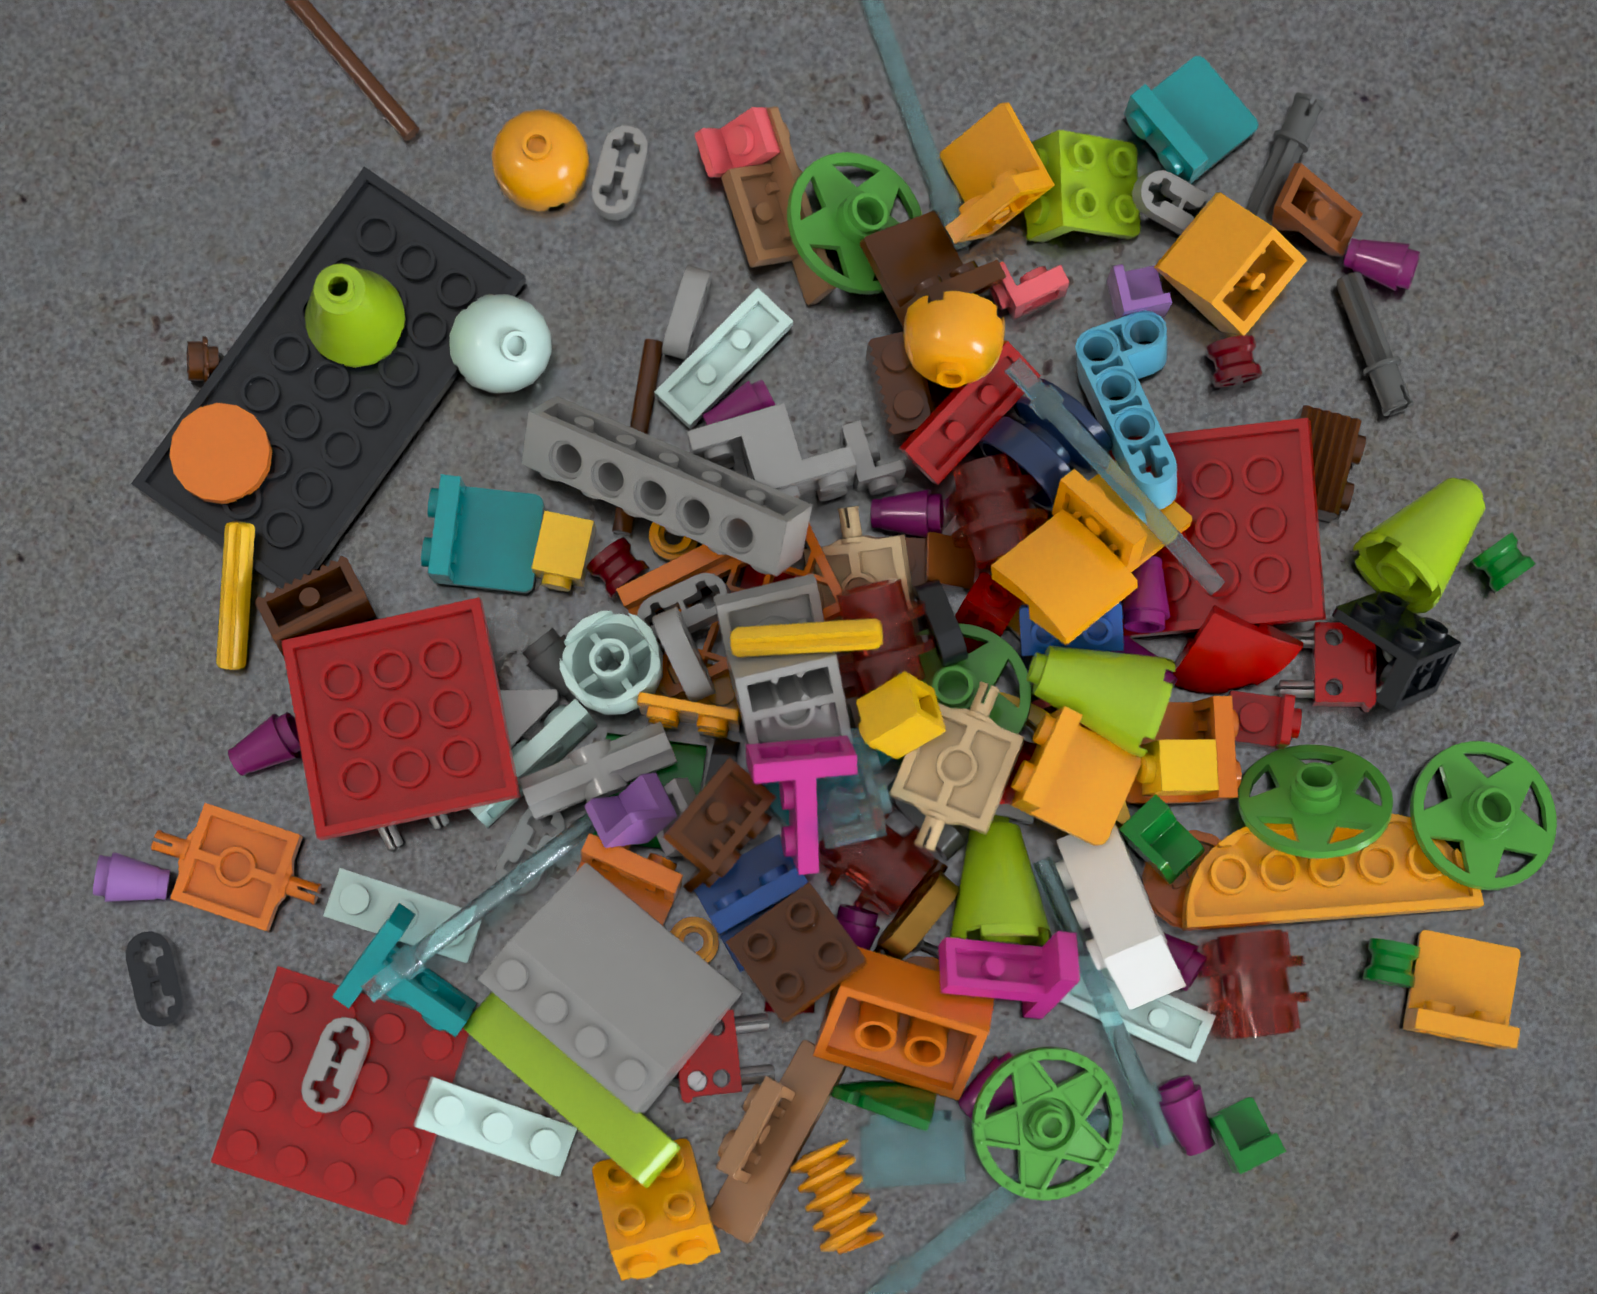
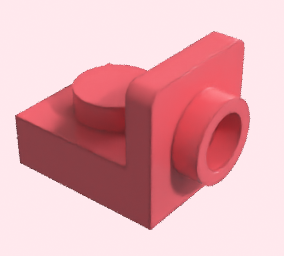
[695,107,781,177]
[990,261,1070,321]

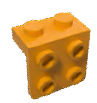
[1010,706,1141,846]
[592,1138,720,1281]

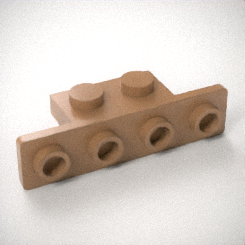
[721,106,836,305]
[709,1040,847,1243]

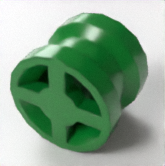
[1471,532,1536,593]
[1363,938,1420,988]

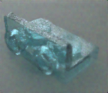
[816,727,892,849]
[859,1110,966,1189]

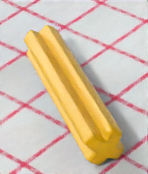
[216,521,255,670]
[730,619,883,657]

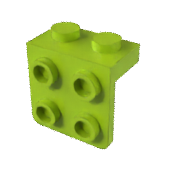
[1024,130,1140,242]

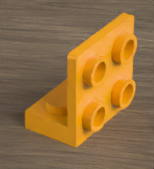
[940,102,1055,244]
[1051,460,1192,572]
[637,663,742,738]
[1403,930,1521,1049]

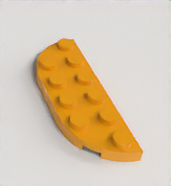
[1182,814,1484,931]

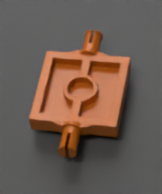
[151,803,322,932]

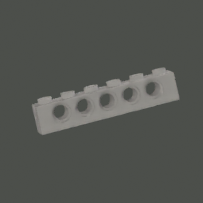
[521,396,812,576]

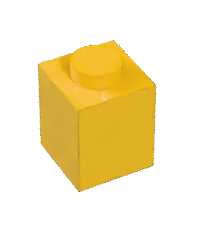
[531,511,596,592]
[856,671,946,760]
[1136,739,1219,796]

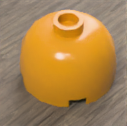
[491,109,590,212]
[903,291,1005,388]

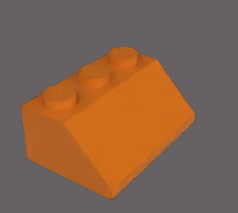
[813,947,994,1101]

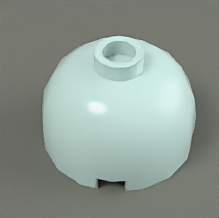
[449,294,552,393]
[560,611,663,715]

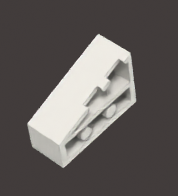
[1055,823,1186,1010]

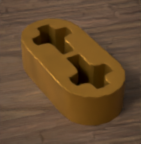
[877,870,959,960]

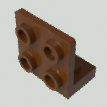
[860,211,1006,329]
[662,757,777,893]
[726,882,867,1022]

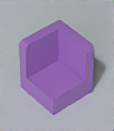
[1107,264,1172,319]
[585,773,677,848]

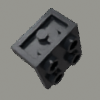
[1332,591,1461,711]

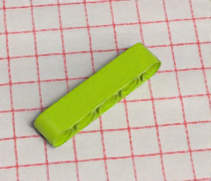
[463,991,681,1188]

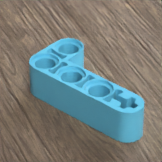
[1075,311,1177,510]

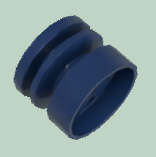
[978,378,1113,511]

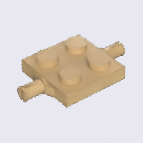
[804,506,919,678]
[890,682,1025,852]

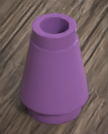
[93,852,171,902]

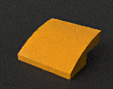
[991,509,1138,645]

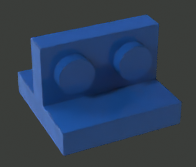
[694,834,808,973]

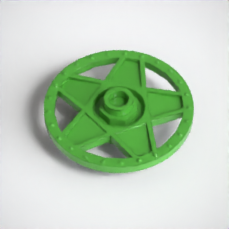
[787,152,922,294]
[880,623,1031,735]
[1410,741,1557,890]
[1238,745,1393,858]
[971,1047,1123,1200]

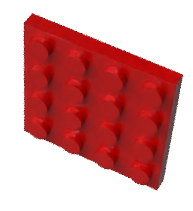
[1110,418,1326,638]
[281,597,521,841]
[211,966,470,1225]

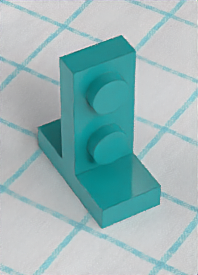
[332,903,477,1037]

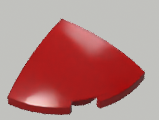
[1171,605,1304,693]

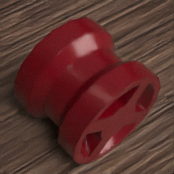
[1206,335,1263,387]
[586,537,650,599]

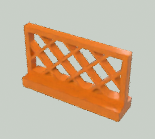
[616,522,852,699]

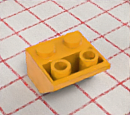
[1154,192,1307,336]

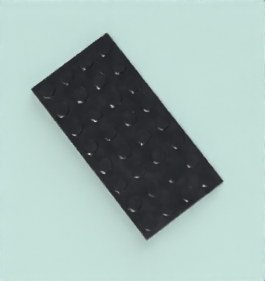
[131,166,526,589]

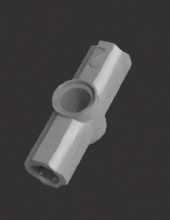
[519,721,678,820]

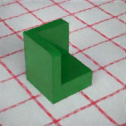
[1119,794,1204,885]
[1208,1097,1286,1174]

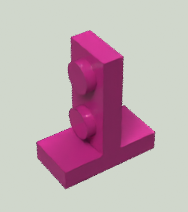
[746,735,857,875]
[938,931,1080,1019]

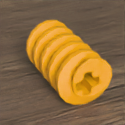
[790,1138,884,1254]

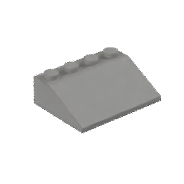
[478,863,743,1113]

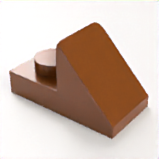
[1272,163,1363,256]
[877,532,975,591]

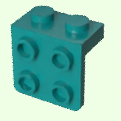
[1124,56,1258,184]
[421,474,544,593]

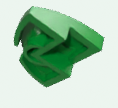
[830,1080,937,1132]

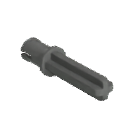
[1246,92,1324,224]
[1337,272,1414,416]

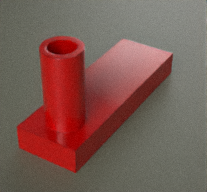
[899,340,1041,485]

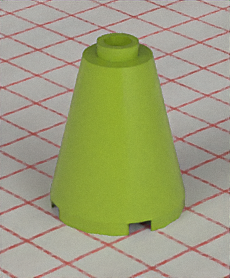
[305,264,406,368]
[1353,478,1485,613]
[1026,645,1176,758]
[950,815,1052,947]

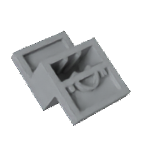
[687,403,856,501]
[713,574,853,744]

